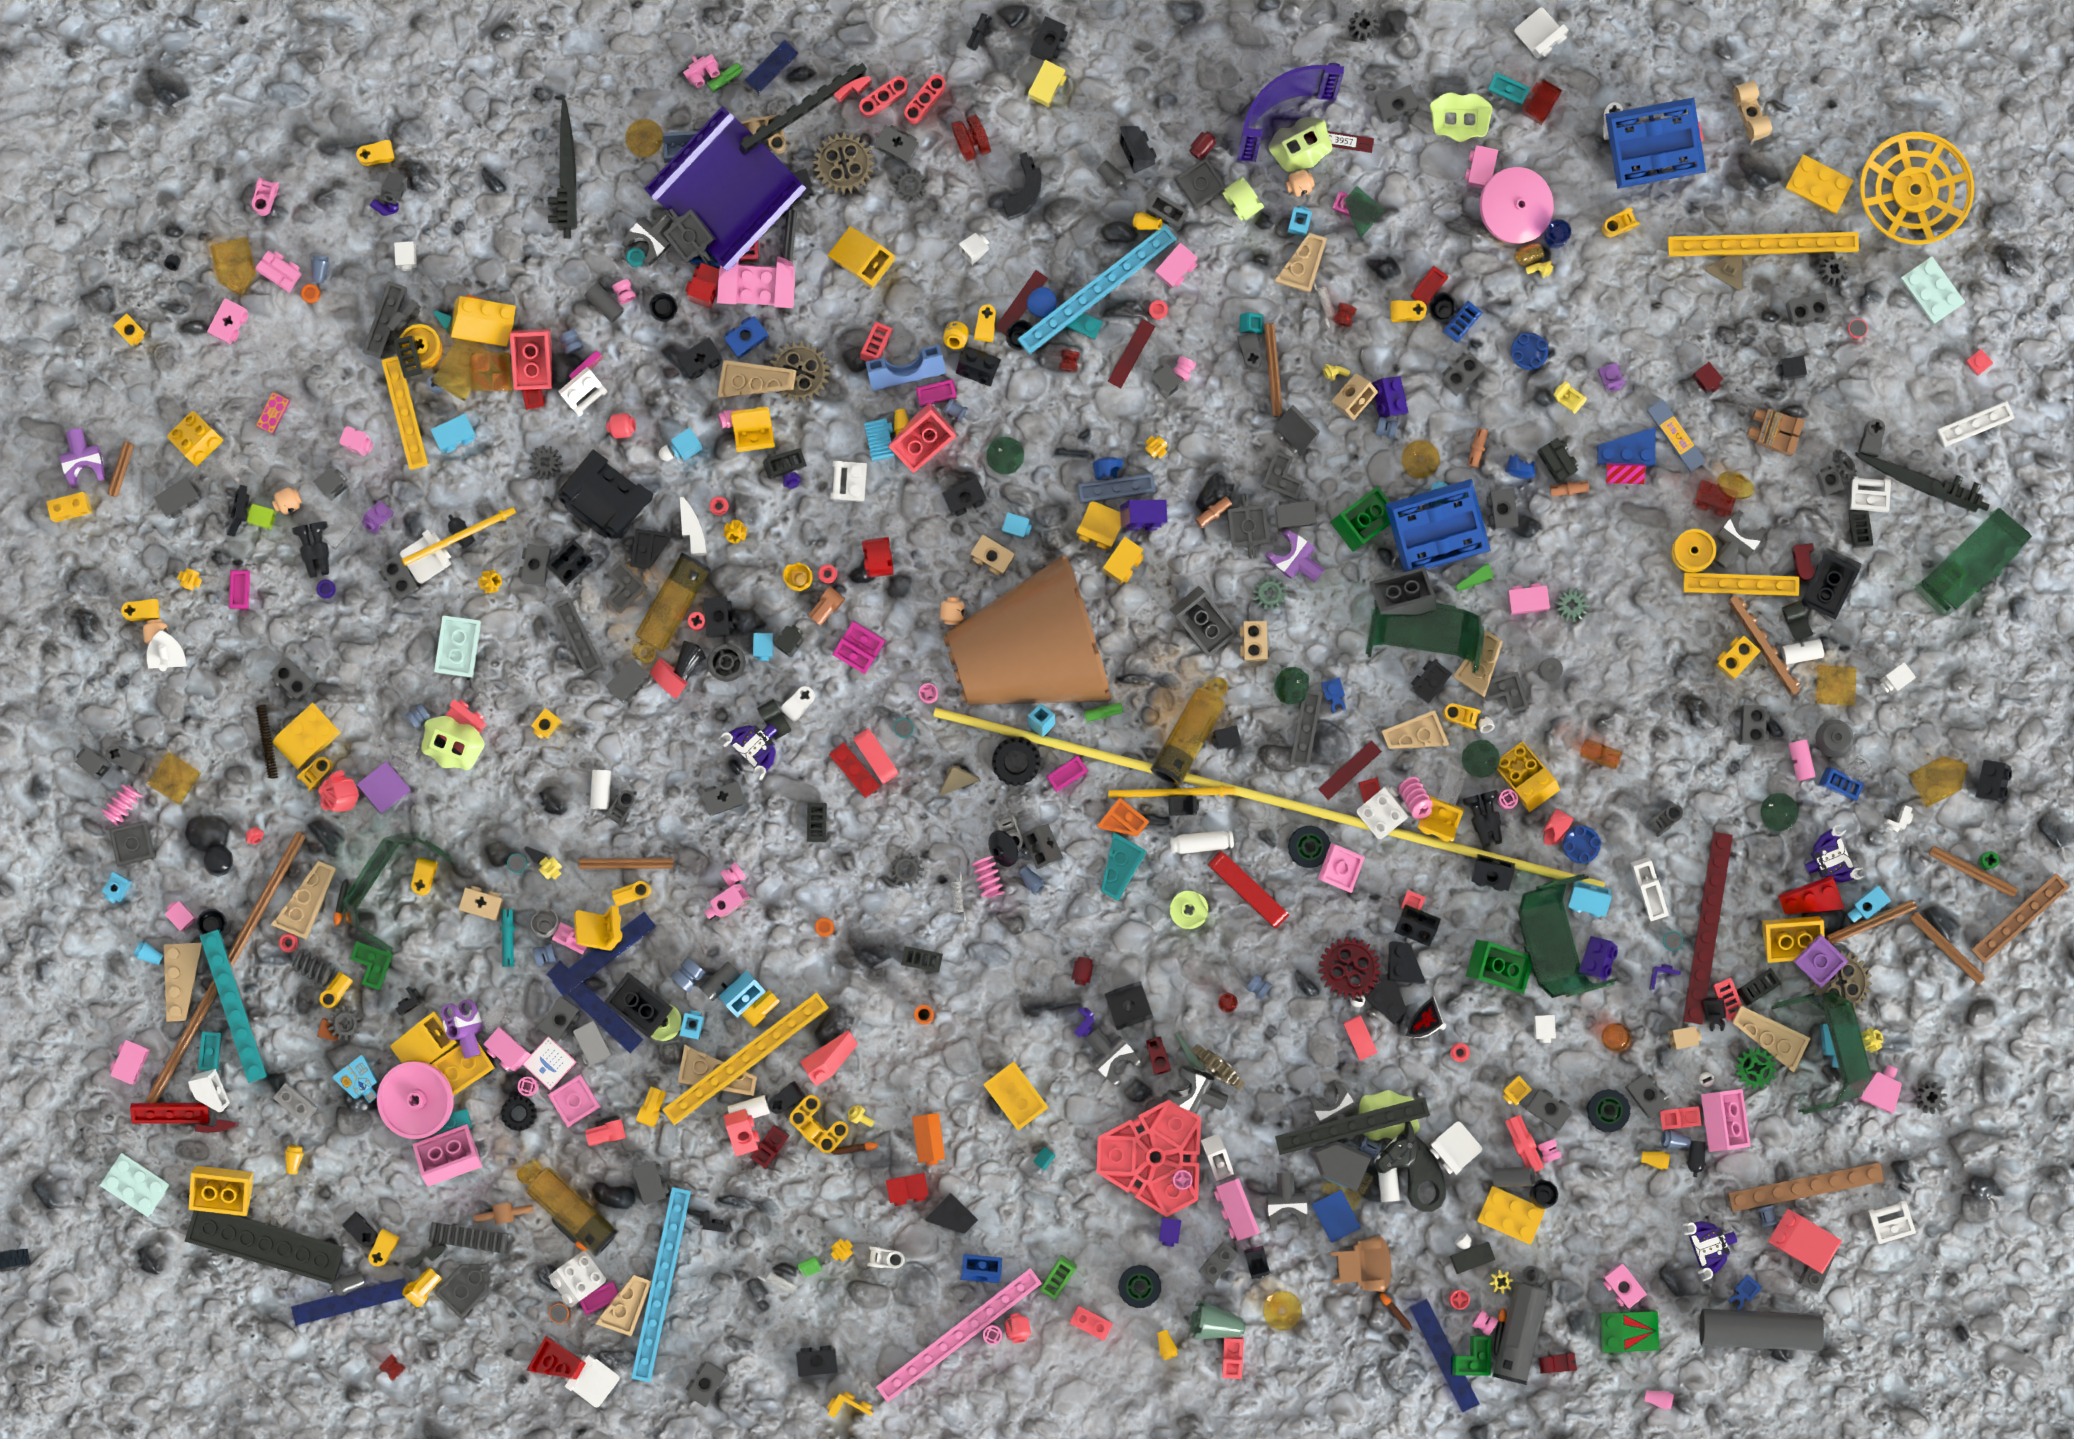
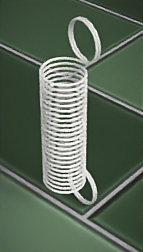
[1313,281,1336,328]
[951,871,966,922]
[757,1272,802,1301]

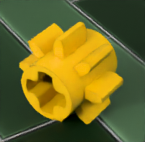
[1144,435,1168,459]
[723,520,747,543]
[177,568,202,591]
[478,570,502,594]
[830,1238,853,1262]

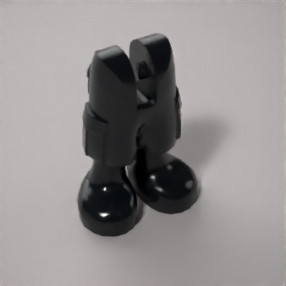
[292,521,329,578]
[1463,790,1502,848]

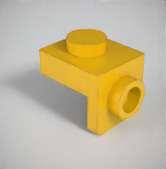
[1502,1076,1532,1106]

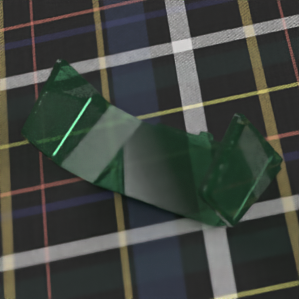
[1915,508,2032,616]
[1365,600,1484,673]
[342,832,454,954]
[1518,874,1618,998]
[1771,991,1872,1115]

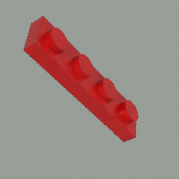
[130,1103,210,1124]

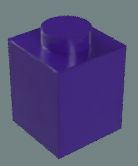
[1158,1218,1181,1247]

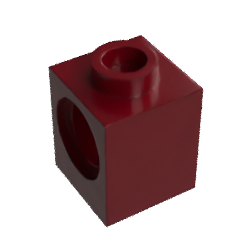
[1692,362,1723,394]

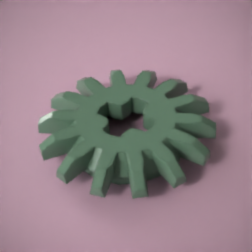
[1253,576,1287,610]
[1554,588,1589,622]

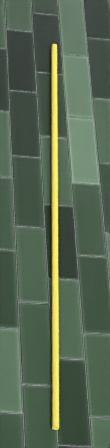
[933,707,1605,887]

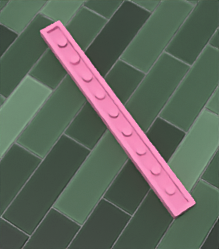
[876,1268,1042,1403]

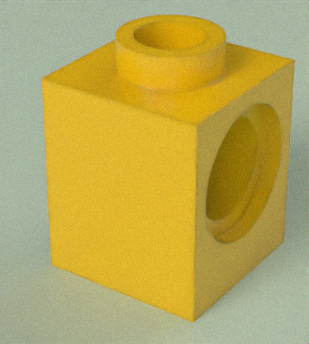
[113,313,145,346]
[531,708,562,739]

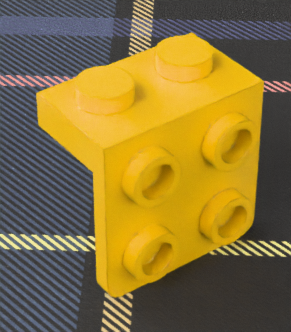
[731,407,775,452]
[167,411,224,467]
[1076,501,1121,550]
[1417,795,1464,842]
[574,905,622,951]
[827,1390,874,1418]

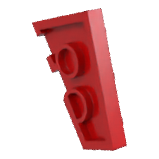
[1778,875,1845,914]
[527,1336,586,1380]

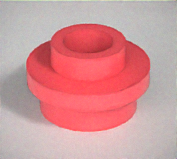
[709,496,729,516]
[818,564,837,584]
[245,827,264,844]
[279,933,299,953]
[1450,1043,1470,1062]

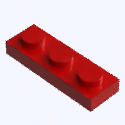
[829,742,881,798]

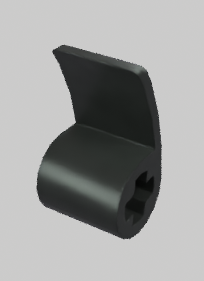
[1782,600,1813,641]
[757,699,791,740]

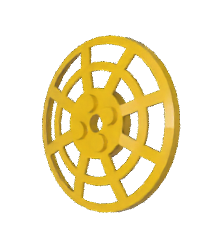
[1860,132,1974,245]

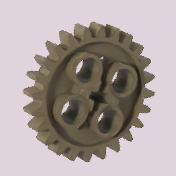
[813,132,875,195]
[770,341,831,403]
[1808,950,1872,1013]
[1191,1044,1245,1091]

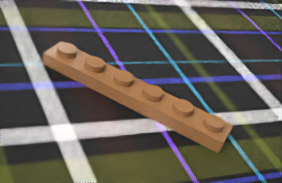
[1727,595,1800,696]
[1970,873,2070,964]

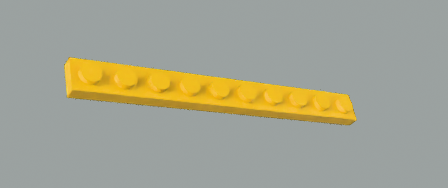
[1667,232,1859,257]
[662,992,829,1126]

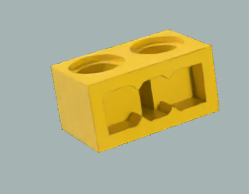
[46,492,92,523]
[1716,635,1761,681]

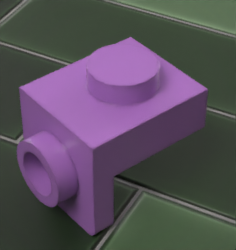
[361,500,394,535]

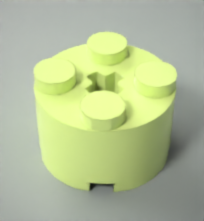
[1222,176,1264,221]

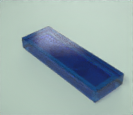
[745,40,798,94]

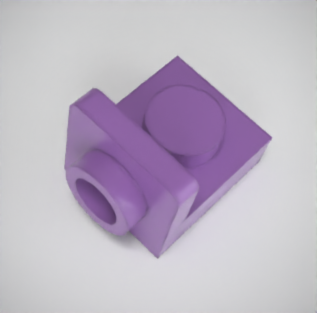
[1598,363,1626,392]

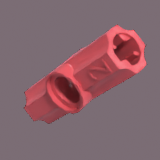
[1505,1114,1544,1172]

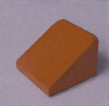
[317,1018,343,1042]

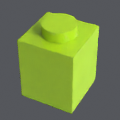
[246,504,277,531]

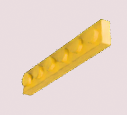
[381,356,429,470]
[1683,573,1799,597]

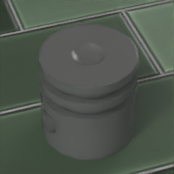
[1538,657,1563,682]

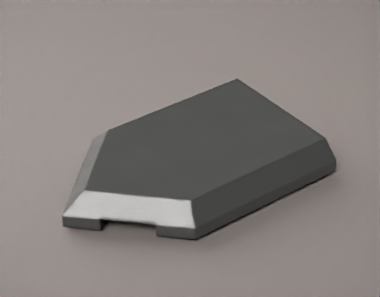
[1311,1141,1372,1192]
[434,1264,489,1320]

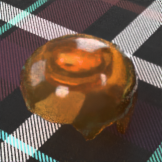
[1601,1023,1632,1053]

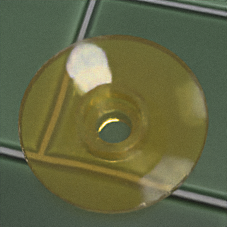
[625,119,663,157]
[1402,440,1440,478]
[1717,471,1754,499]
[1263,1291,1302,1330]

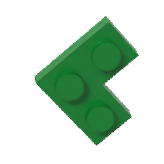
[350,941,394,991]
[1452,1336,1491,1376]

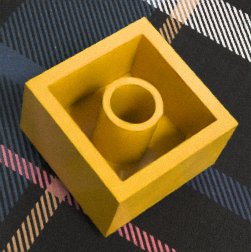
[1102,536,1144,585]

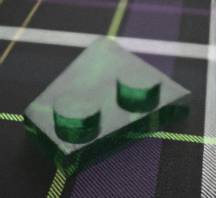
[1344,185,1385,238]

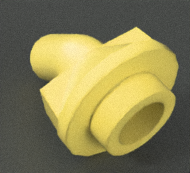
[1526,261,1554,278]
[1323,364,1350,381]
[848,1105,875,1127]

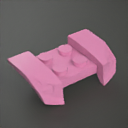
[717,256,795,308]

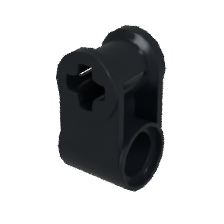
[769,1081,806,1114]
[342,1211,378,1247]

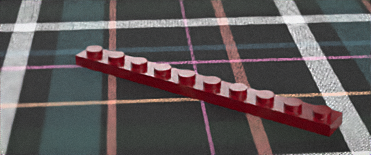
[1682,832,1733,1025]

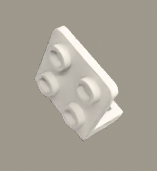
[1514,8,1568,59]
[400,530,452,584]
[1357,785,1412,839]
[1429,1122,1482,1175]
[548,1251,606,1308]
[565,1354,620,1407]

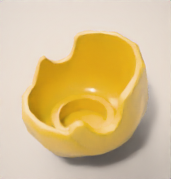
[783,562,813,591]

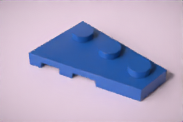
[1597,427,1656,466]

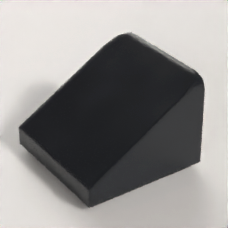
[524,846,549,864]

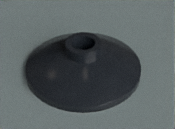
[988,830,1018,867]

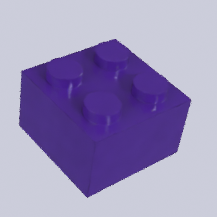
[1120,500,1167,531]

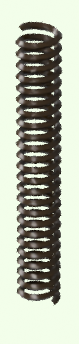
[255,704,279,779]

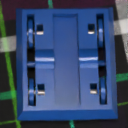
[1605,97,1706,189]
[1385,479,1491,572]

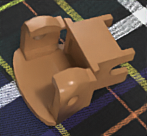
[1329,1235,1391,1292]

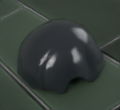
[1429,292,1458,323]
[649,293,678,322]
[1006,320,1033,351]
[204,845,233,877]
[197,909,227,935]
[1529,1179,1559,1209]

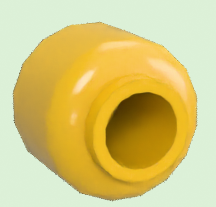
[943,321,969,350]

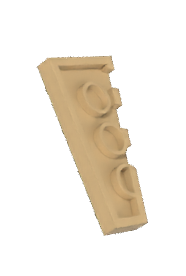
[271,861,337,940]
[1732,1005,1810,1073]
[677,1045,757,1097]

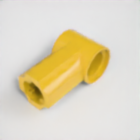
[611,881,652,906]
[319,971,353,1009]
[741,990,780,1028]
[636,1086,666,1128]
[402,1267,441,1307]

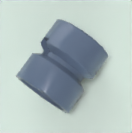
[670,956,706,993]

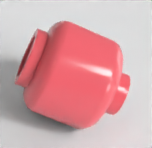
[606,413,636,439]
[1004,1313,1031,1343]

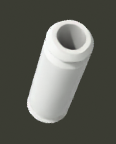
[1170,830,1234,854]

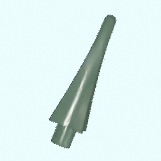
[1175,1032,1205,1071]

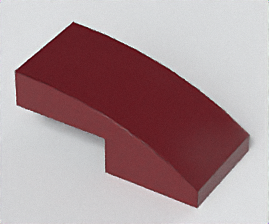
[195,1119,239,1133]
[750,1124,790,1169]

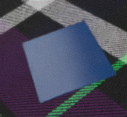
[1311,1189,1361,1243]

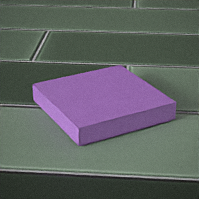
[356,761,411,815]
[1793,933,1848,988]

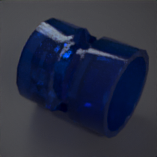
[1544,219,1571,249]

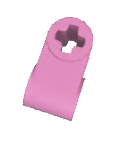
[252,177,279,216]

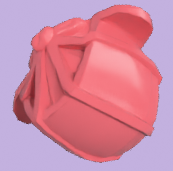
[318,770,359,812]

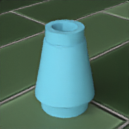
[133,941,163,965]

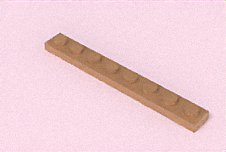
[1728,1162,1884,1212]

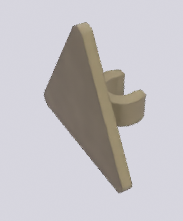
[1705,255,1743,291]
[939,766,980,795]

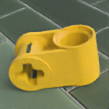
[356,140,395,166]
[1601,207,1640,238]
[1390,300,1427,322]
[974,304,996,343]
[121,599,160,622]
[1442,703,1481,730]
[296,757,334,792]
[411,857,438,896]
[368,1229,400,1267]

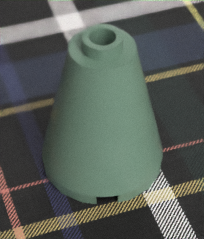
[1190,1300,1246,1339]

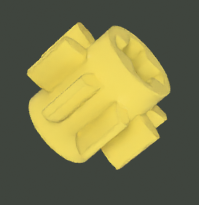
[538,856,562,880]
[1859,1027,1883,1053]
[1488,1270,1513,1294]

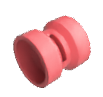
[1449,1289,1470,1310]

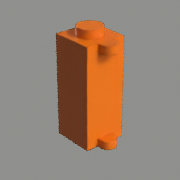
[912,1113,945,1166]

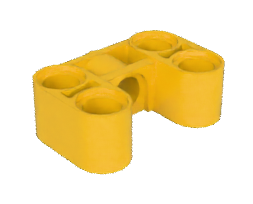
[789,1095,849,1153]

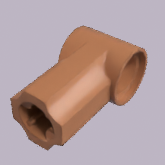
[808,586,845,626]

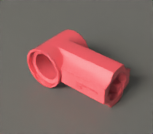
[585,1119,626,1146]

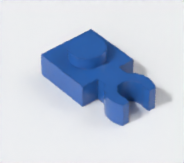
[1321,677,1346,713]
[1728,1274,1762,1310]

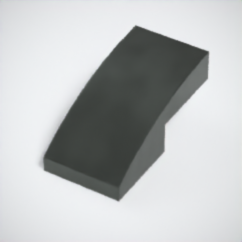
[1450,1242,1496,1274]
[407,1245,448,1269]

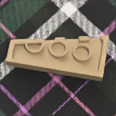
[717,360,796,398]
[164,943,203,1022]

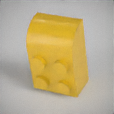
[272,702,342,771]

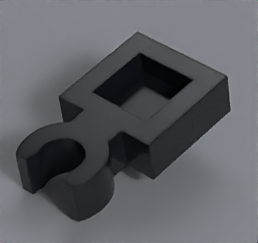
[1703,998,1726,1031]

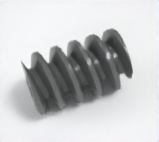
[292,948,336,987]

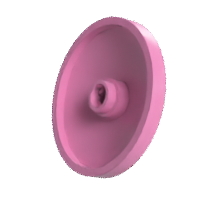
[1479,167,1554,244]
[377,1061,454,1139]

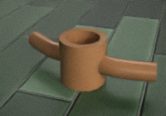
[474,1202,534,1225]

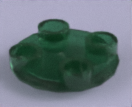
[986,437,1024,474]
[1274,667,1309,704]
[1462,740,1500,778]
[1760,793,1799,831]

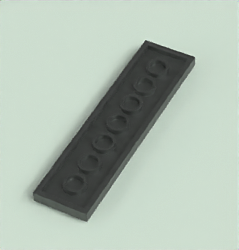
[184,1210,345,1284]

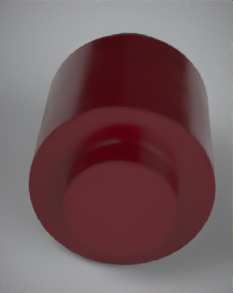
[1189,131,1216,160]
[1071,957,1094,986]

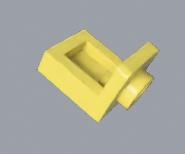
[1554,381,1587,414]

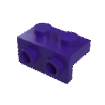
[1372,376,1409,418]
[1579,936,1618,982]
[1074,1007,1095,1038]

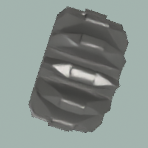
[1348,10,1380,43]
[1817,254,1850,287]
[1913,1081,1947,1114]

